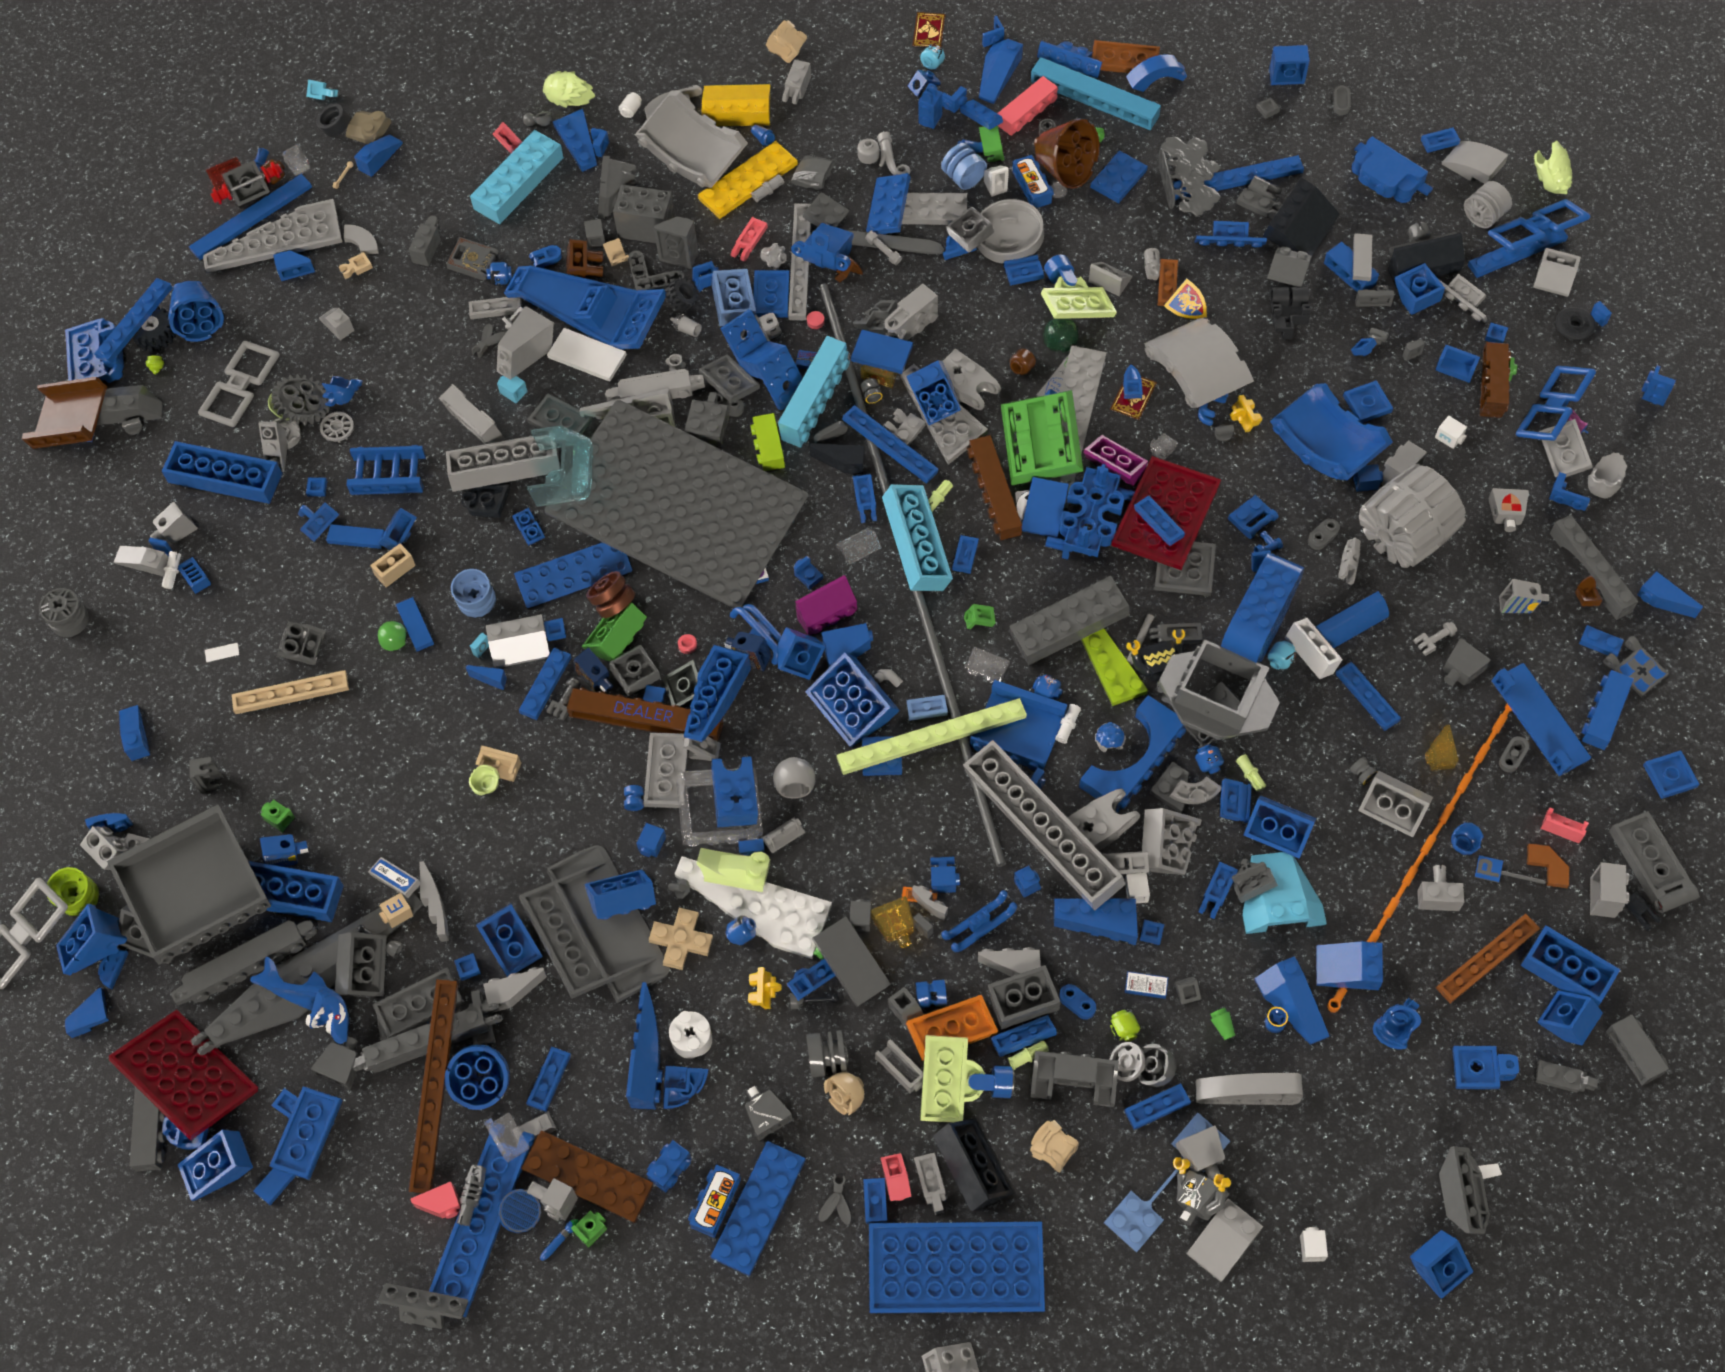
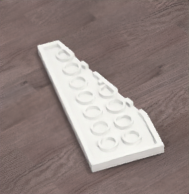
[675,857,832,959]

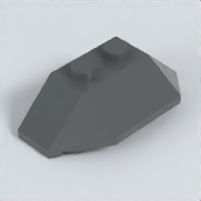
[97,385,163,425]
[1439,1146,1490,1235]

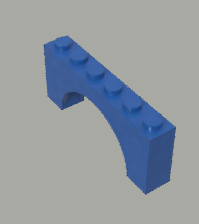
[1079,695,1187,814]

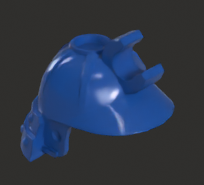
[322,376,363,406]
[1373,998,1421,1049]

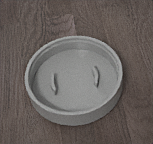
[977,199,1044,263]

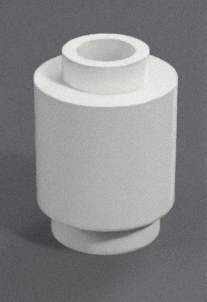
[619,92,642,118]

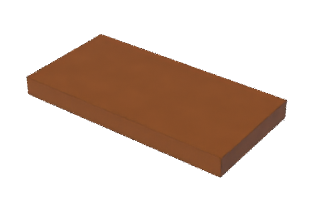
[1092,40,1160,73]

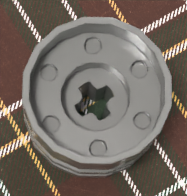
[1464,181,1512,228]

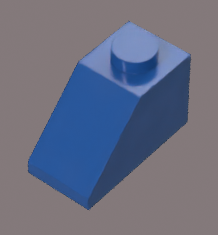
[273,250,315,281]

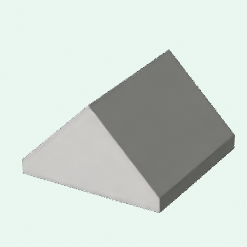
[1089,262,1132,296]

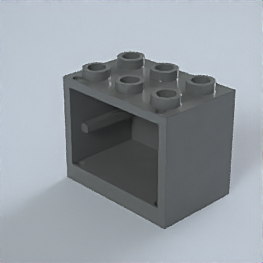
[613,185,676,243]

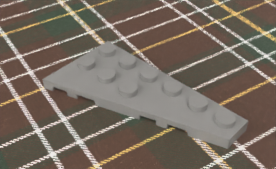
[901,364,988,465]

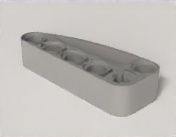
[1195,1073,1303,1105]

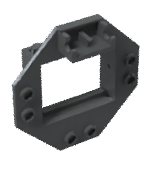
[1157,640,1280,740]

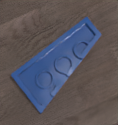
[553,109,597,172]

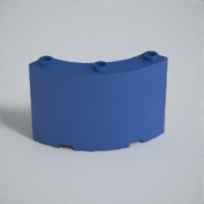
[1270,383,1393,480]

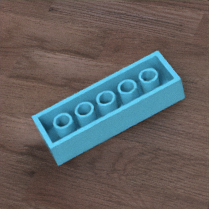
[470,130,564,224]
[778,336,850,448]
[882,485,953,591]

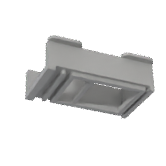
[439,384,505,444]

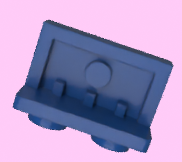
[1641,365,1676,406]

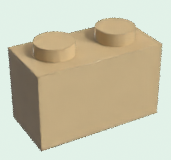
[370,543,416,587]

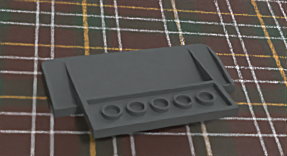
[519,845,670,1003]

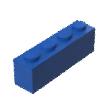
[1581,670,1634,750]

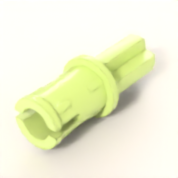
[928,480,953,512]
[1236,754,1266,791]
[1007,1041,1049,1070]

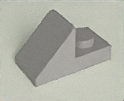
[683,736,721,761]

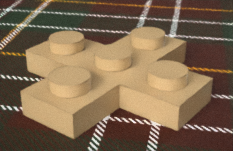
[649,908,713,970]

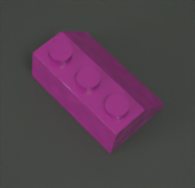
[1083,435,1148,486]
[795,575,857,636]

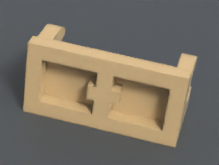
[476,746,521,782]

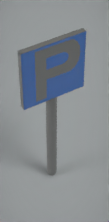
[1475,855,1546,884]

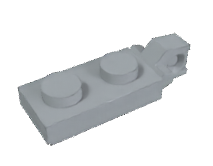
[914,1153,946,1215]

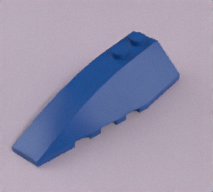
[684,645,751,742]
[626,982,663,1109]

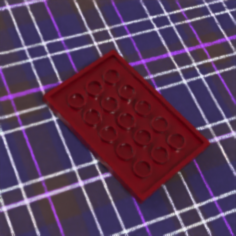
[1111,456,1221,570]
[109,1009,258,1141]

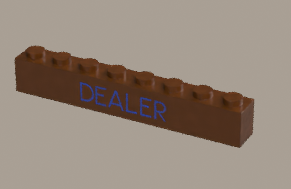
[567,688,723,742]

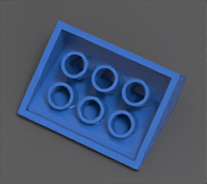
[805,652,900,747]

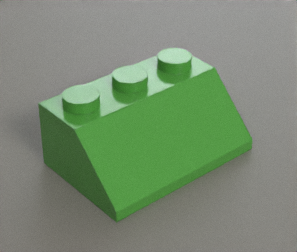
[582,603,647,661]

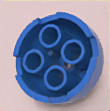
[445,1045,510,1110]

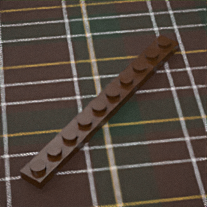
[409,979,459,1193]

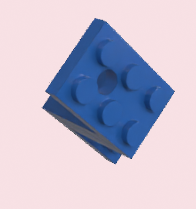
[720,309,803,410]

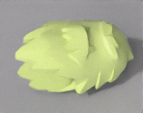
[543,71,595,108]
[1534,141,1572,194]

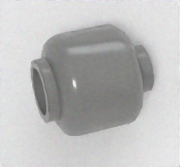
[857,138,879,164]

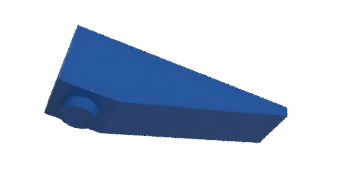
[979,39,1023,104]
[1254,956,1329,1045]

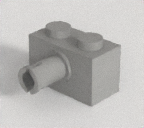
[1417,865,1464,911]
[527,1178,578,1221]

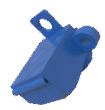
[791,223,854,271]

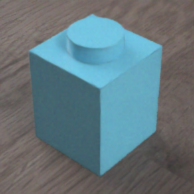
[497,376,528,403]

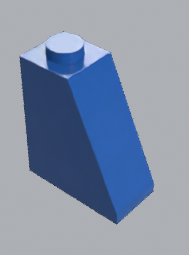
[822,623,873,667]

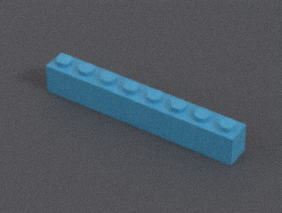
[1031,57,1161,131]

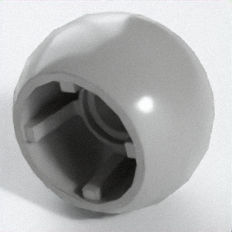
[773,757,816,798]

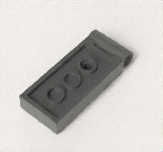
[1609,811,1699,913]

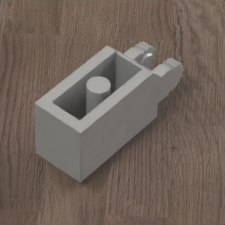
[782,59,811,104]

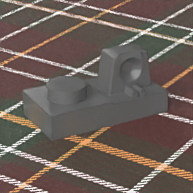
[1355,285,1394,307]

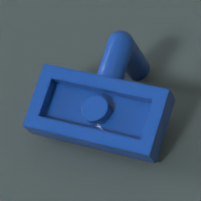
[298,503,339,542]

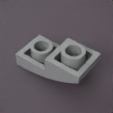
[912,885,948,920]

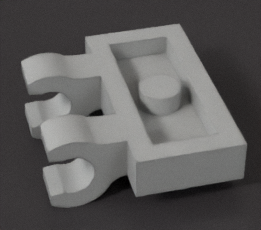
[883,408,926,446]

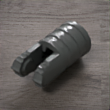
[1248,175,1282,202]

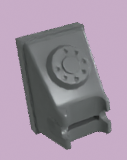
[598,156,636,219]

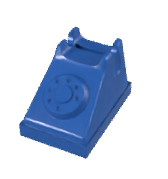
[56,904,127,975]

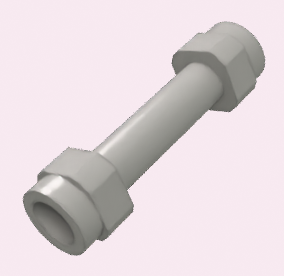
[865,230,902,265]

